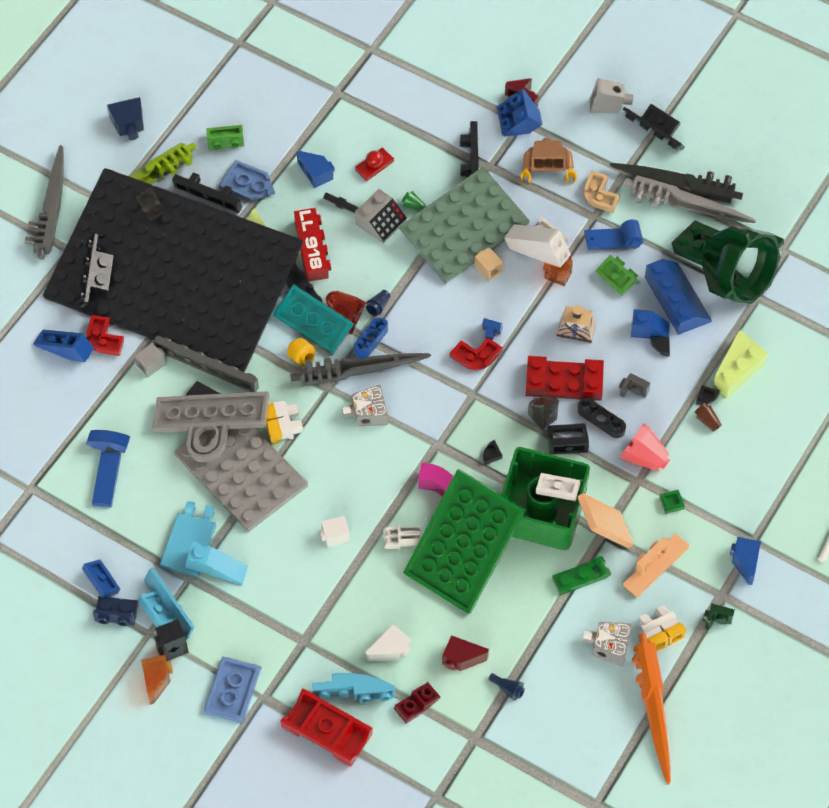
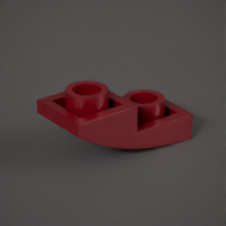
[394,682,440,724]

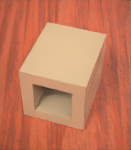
[474,247,503,281]

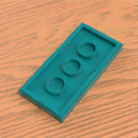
[273,284,354,355]

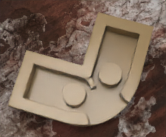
[584,170,620,213]

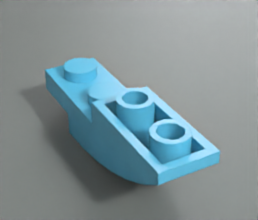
[312,673,395,703]

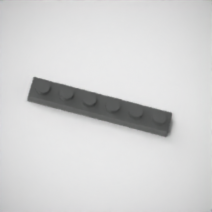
[154,335,259,392]

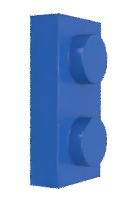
[82,560,120,598]

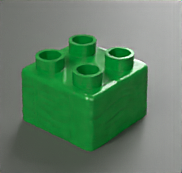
[502,447,590,550]

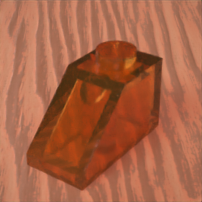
[141,655,173,705]

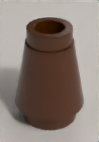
[694,403,722,432]

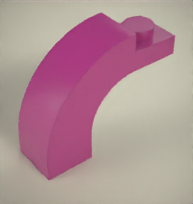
[418,463,453,497]

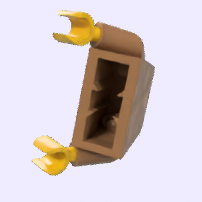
[520,138,577,184]

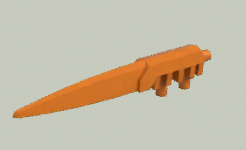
[632,633,671,785]

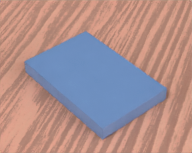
[203,656,261,724]

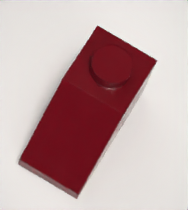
[442,635,489,671]

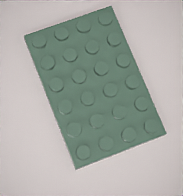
[399,167,530,284]

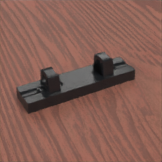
[460,121,479,177]
[172,172,242,213]

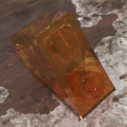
[543,256,573,287]

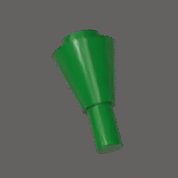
[402,191,427,212]

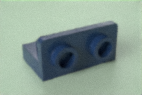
[93,596,139,626]

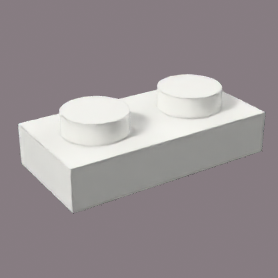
[536,473,580,501]

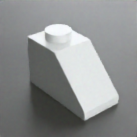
[365,625,411,663]

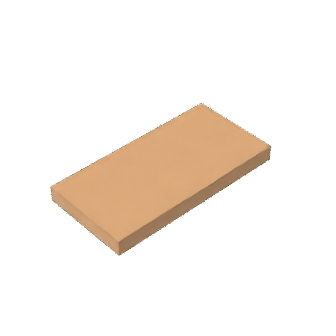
[578,493,634,548]

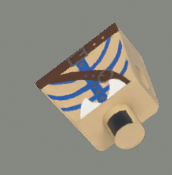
[556,305,595,343]

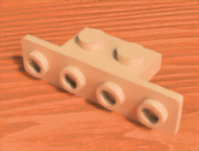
[623,534,689,598]

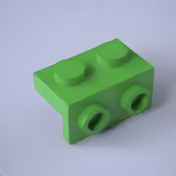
[206,125,244,150]

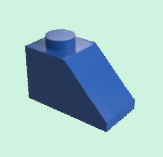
[296,151,335,188]
[631,309,670,339]
[730,537,761,585]

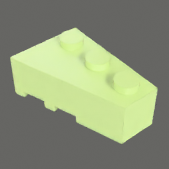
[713,330,768,399]

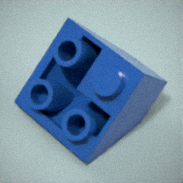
[497,89,543,137]

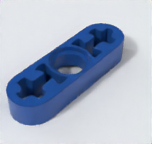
[354,318,388,358]

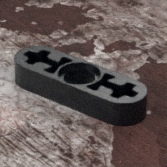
[577,398,626,438]

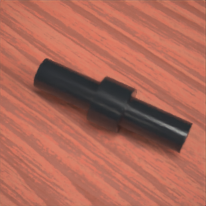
[323,192,359,213]

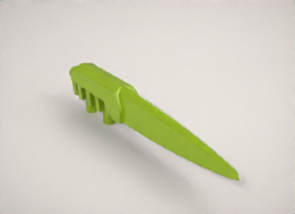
[130,142,196,184]

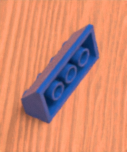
[645,259,712,335]

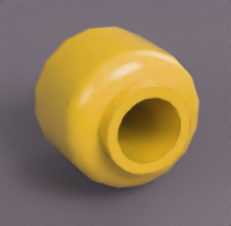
[287,338,315,366]

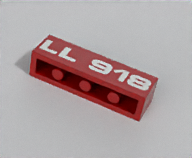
[294,208,332,282]

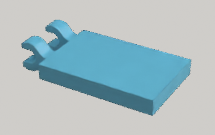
[160,501,216,577]

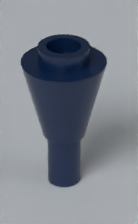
[488,673,525,701]

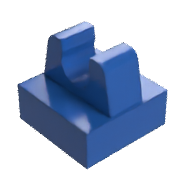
[482,318,503,341]

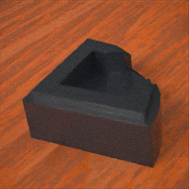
[650,337,670,356]
[696,385,720,405]
[483,440,503,465]

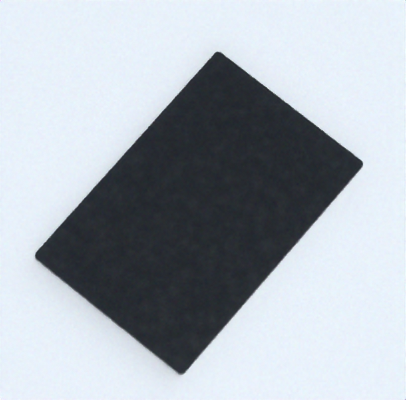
[43,168,303,372]

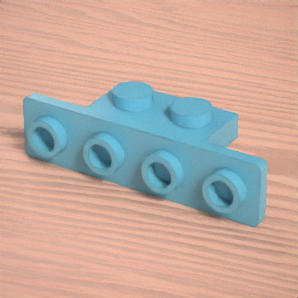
[138,568,194,640]

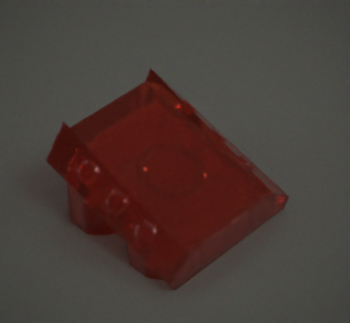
[326,291,366,335]

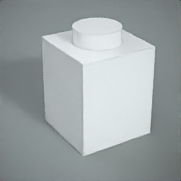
[319,516,350,548]

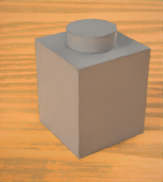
[134,343,166,377]

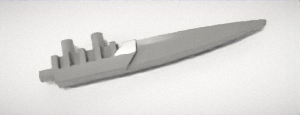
[624,175,756,223]

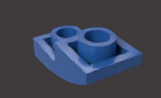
[86,430,130,453]

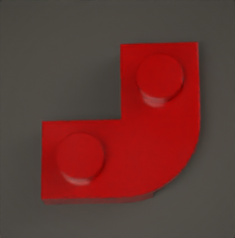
[86,315,124,356]
[449,337,503,370]

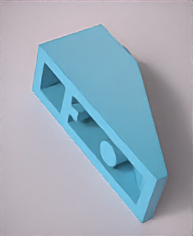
[185,541,248,585]

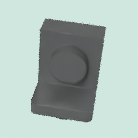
[619,373,650,398]

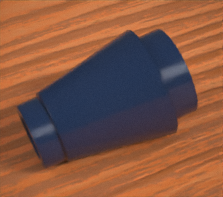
[365,290,391,316]

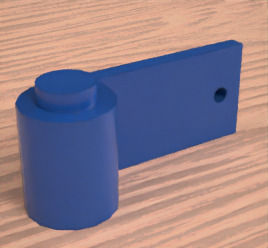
[584,219,643,250]

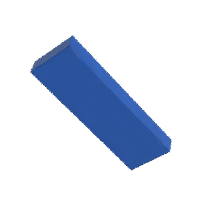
[92,451,121,507]

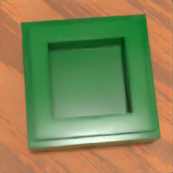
[659,490,685,514]

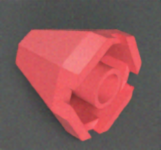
[620,423,670,471]

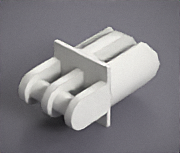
[383,524,421,551]

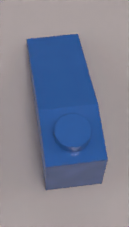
[33,329,94,362]

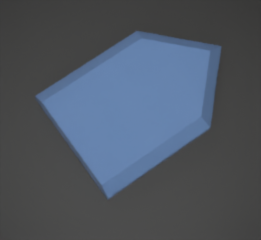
[218,160,275,201]

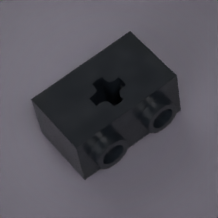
[154,619,189,662]

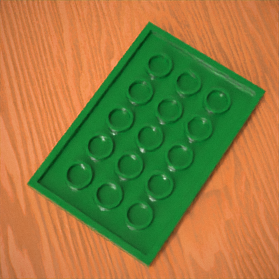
[403,469,526,614]

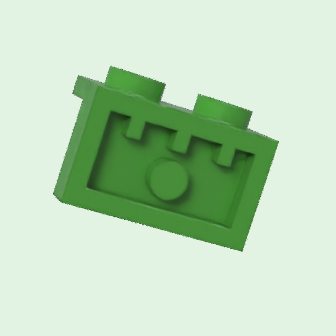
[595,255,640,296]

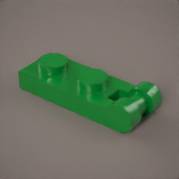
[552,556,611,596]

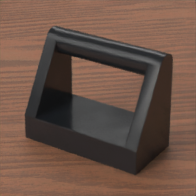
[547,423,589,455]

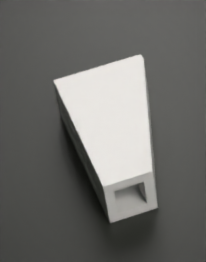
[504,224,571,268]

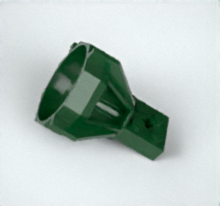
[671,220,784,304]

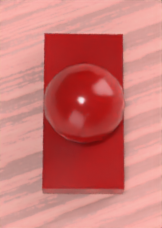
[355,147,394,181]

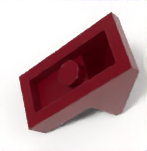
[505,78,539,107]

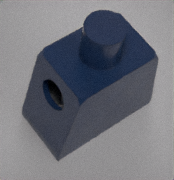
[107,97,144,140]

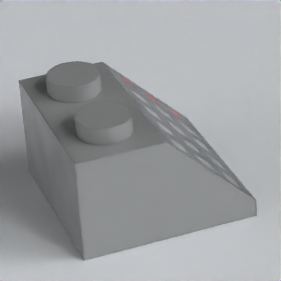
[355,189,407,244]

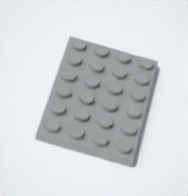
[174,428,308,532]

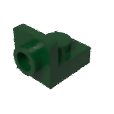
[703,603,735,629]

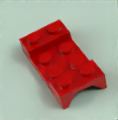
[525,356,604,401]
[281,688,373,767]

